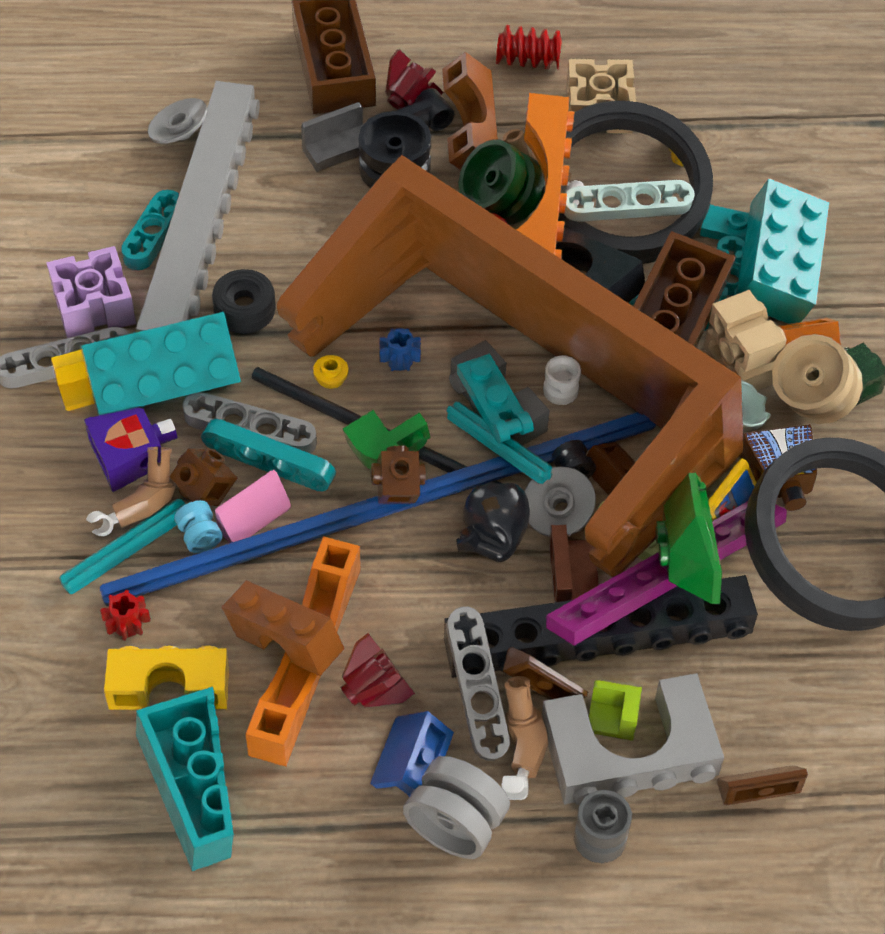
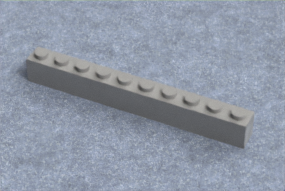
[136,81,260,332]

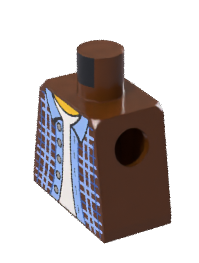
[739,424,817,511]

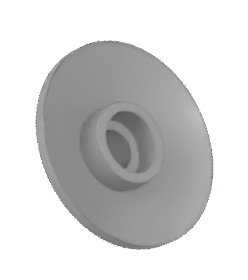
[148,98,207,144]
[525,467,596,537]

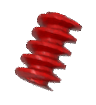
[496,25,562,71]

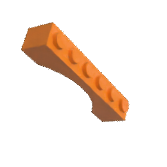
[516,93,574,259]
[246,536,361,767]

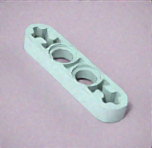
[564,180,694,222]

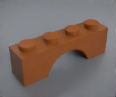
[442,52,498,170]

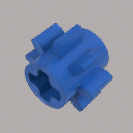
[379,328,421,371]

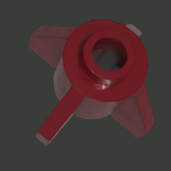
[385,49,444,110]
[340,633,415,708]

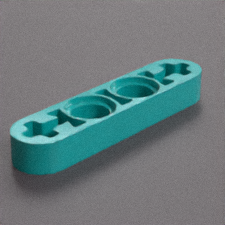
[201,419,336,491]

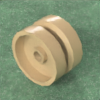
[772,334,863,424]

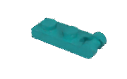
[457,353,534,443]

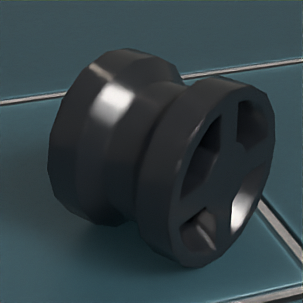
[551,440,596,478]

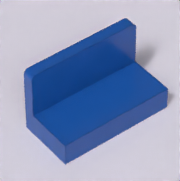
[370,711,454,796]

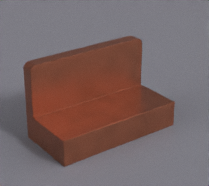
[549,525,599,603]

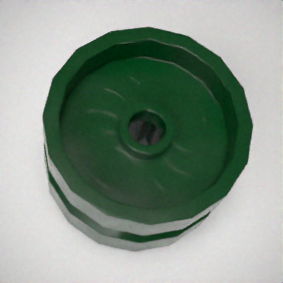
[458,139,545,225]

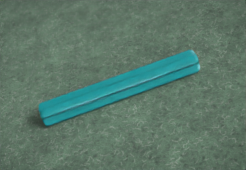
[446,402,553,484]
[59,499,186,594]

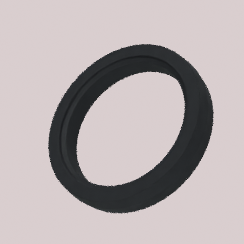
[539,101,713,264]
[745,437,885,631]

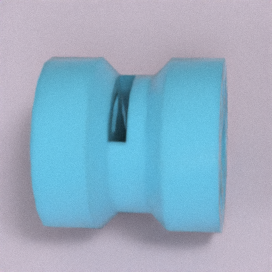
[174,501,222,553]

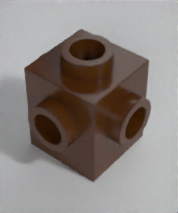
[371,446,426,504]
[169,448,238,506]

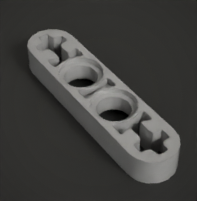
[0,327,129,389]
[182,392,317,454]
[446,607,510,761]

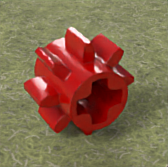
[100,590,151,641]

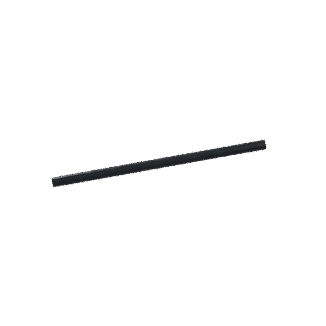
[251,367,503,487]

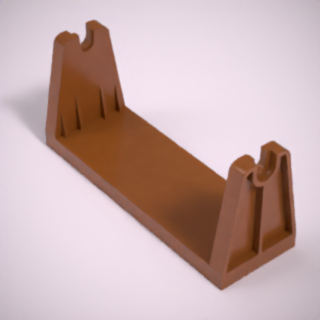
[277,155,743,578]

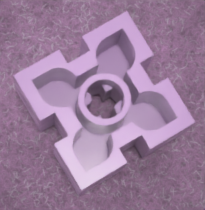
[46,246,136,338]

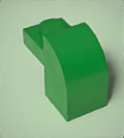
[343,410,431,470]

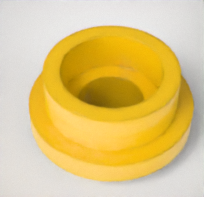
[313,355,349,389]

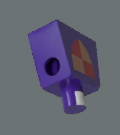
[84,407,178,492]

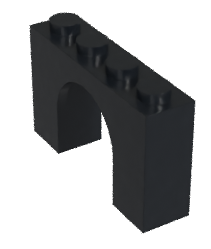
[555,227,645,303]

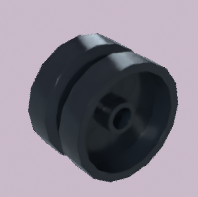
[359,111,432,189]

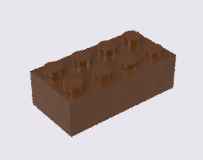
[291,0,376,114]
[633,231,736,347]

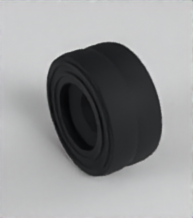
[212,269,276,334]

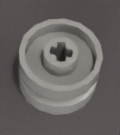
[403,756,510,859]

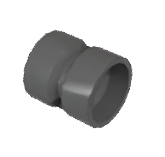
[574,790,632,864]

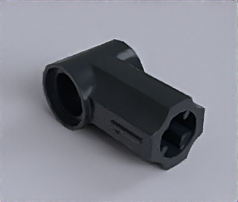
[396,88,455,131]

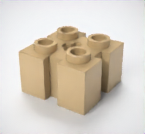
[566,59,636,134]
[704,290,787,391]

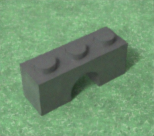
[449,340,550,445]

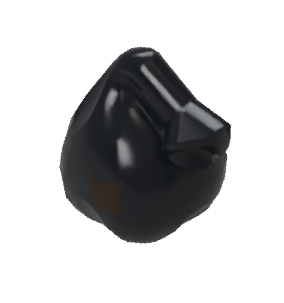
[456,483,530,562]

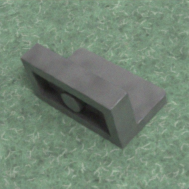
[301,103,363,172]

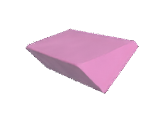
[215,470,291,543]

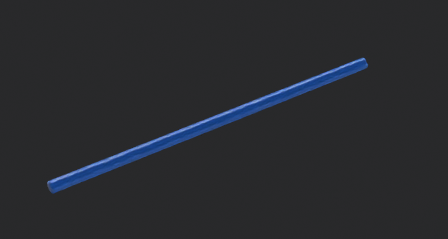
[100,412,656,606]

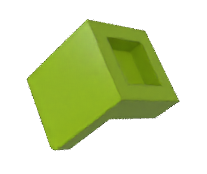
[589,680,642,741]

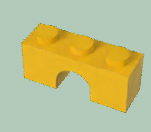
[104,646,229,710]

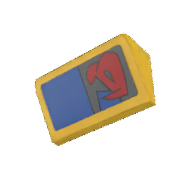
[708,458,756,521]

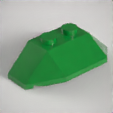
[656,473,722,604]

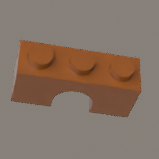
[222,580,345,676]

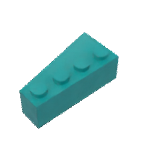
[136,687,234,871]

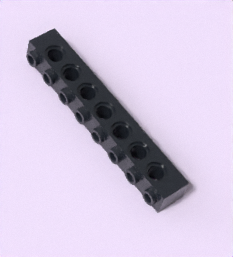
[444,575,758,678]

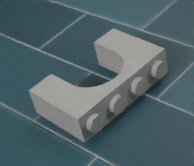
[542,673,724,805]

